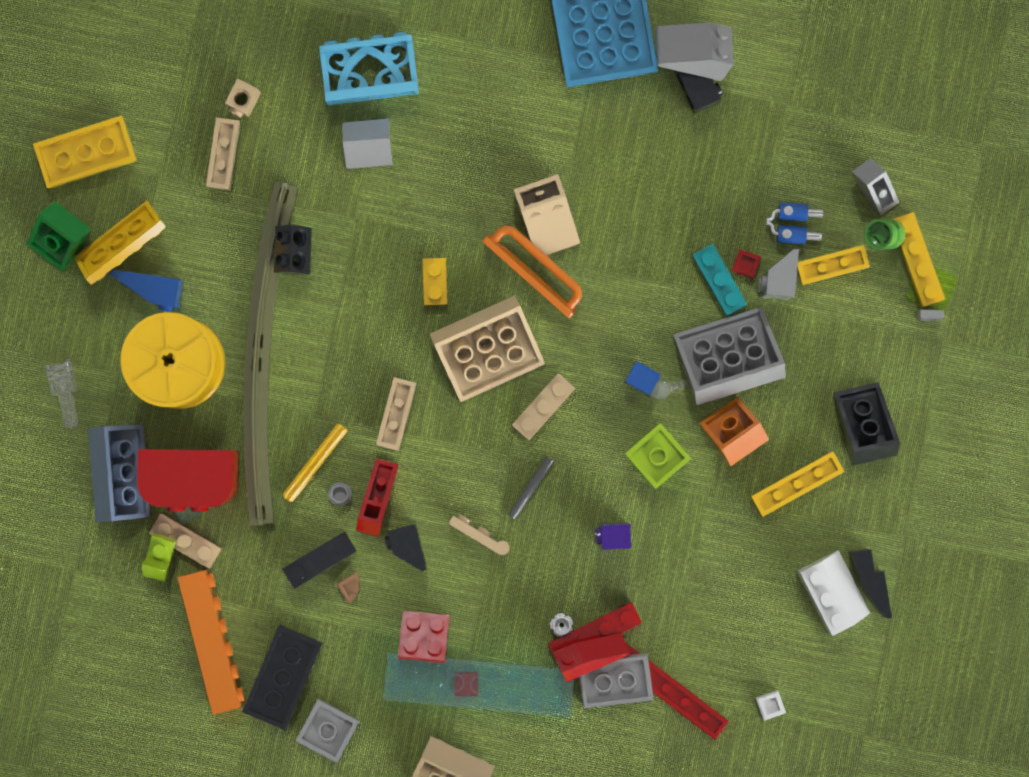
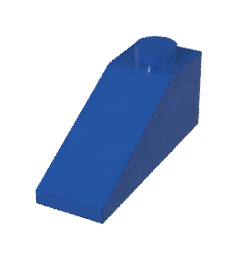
[109,269,183,312]

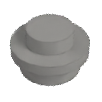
[328,482,352,506]

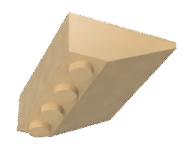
[430,295,545,402]

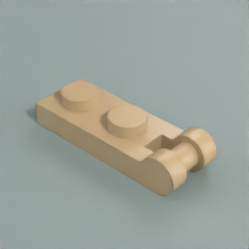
[448,514,509,555]

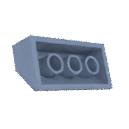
[88,424,151,522]

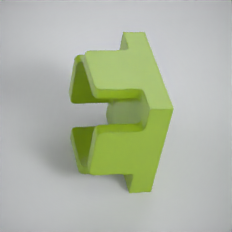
[625,423,691,489]

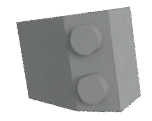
[656,22,734,81]

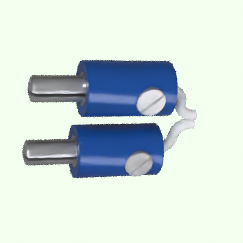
[767,202,824,244]

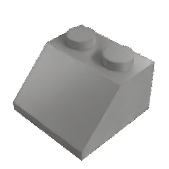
[758,249,799,300]

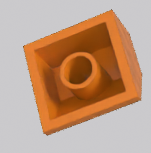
[700,396,769,466]

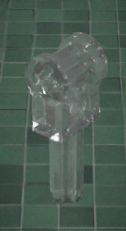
[45,359,79,428]

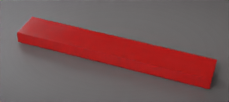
[626,643,729,740]

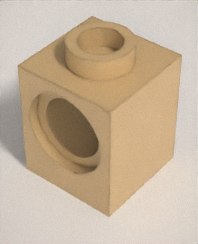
[225,78,261,118]

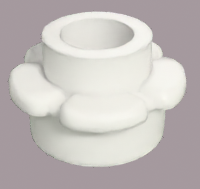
[550,613,573,637]

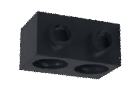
[274,225,312,275]

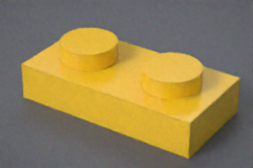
[423,258,448,306]

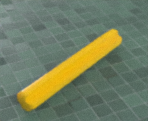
[282,424,347,502]

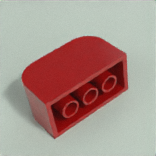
[137,449,239,512]

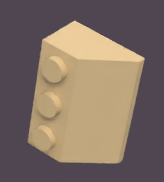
[412,736,495,777]

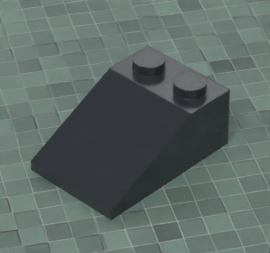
[834,383,900,465]

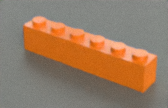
[177,569,245,715]

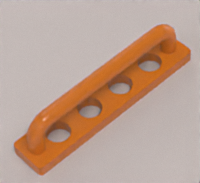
[482,225,582,318]

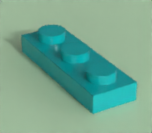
[692,244,747,316]

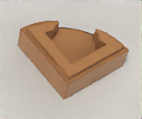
[337,571,360,604]

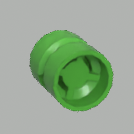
[864,219,906,250]

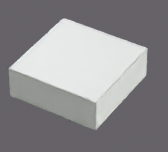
[755,690,786,721]

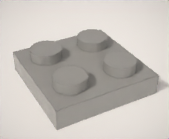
[296,698,360,763]

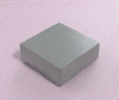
[916,310,944,321]

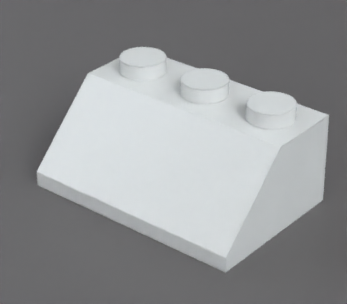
[797,550,870,636]

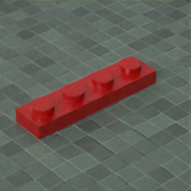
[548,601,642,661]

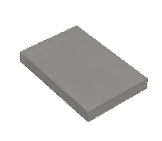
[579,653,654,708]

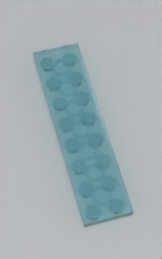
[383,652,574,717]

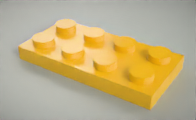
[33,115,137,189]
[74,201,166,285]

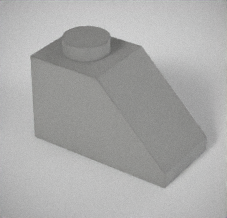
[852,158,899,216]

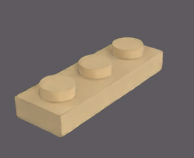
[206,117,240,191]
[512,373,576,440]
[376,377,417,451]
[149,513,222,569]

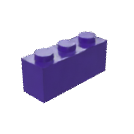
[594,522,631,550]

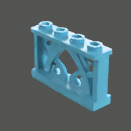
[319,32,419,105]

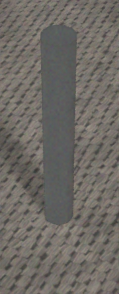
[507,456,554,519]

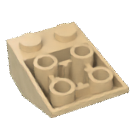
[514,174,580,255]

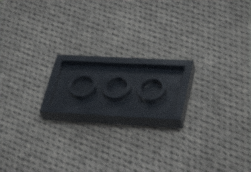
[242,624,323,730]

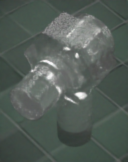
[651,379,690,400]

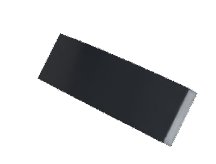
[849,548,892,619]

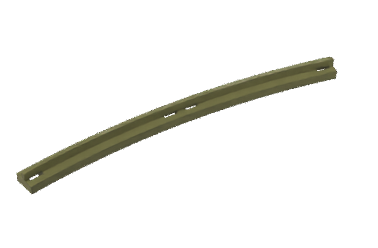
[243,181,298,526]

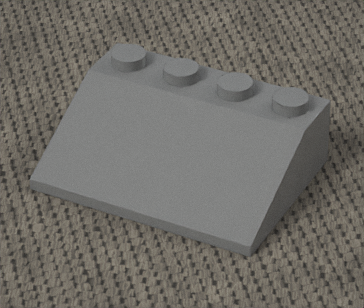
[673,307,786,405]

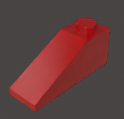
[356,458,399,537]
[553,633,631,683]

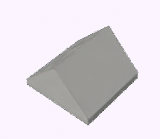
[342,119,393,169]

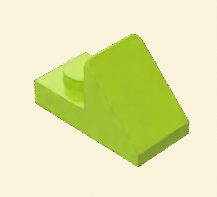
[142,533,176,582]

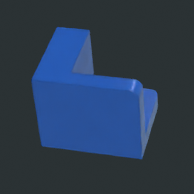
[625,361,661,396]

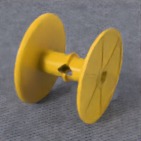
[121,312,225,409]

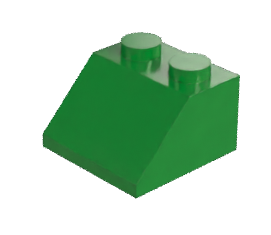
[26,201,92,272]

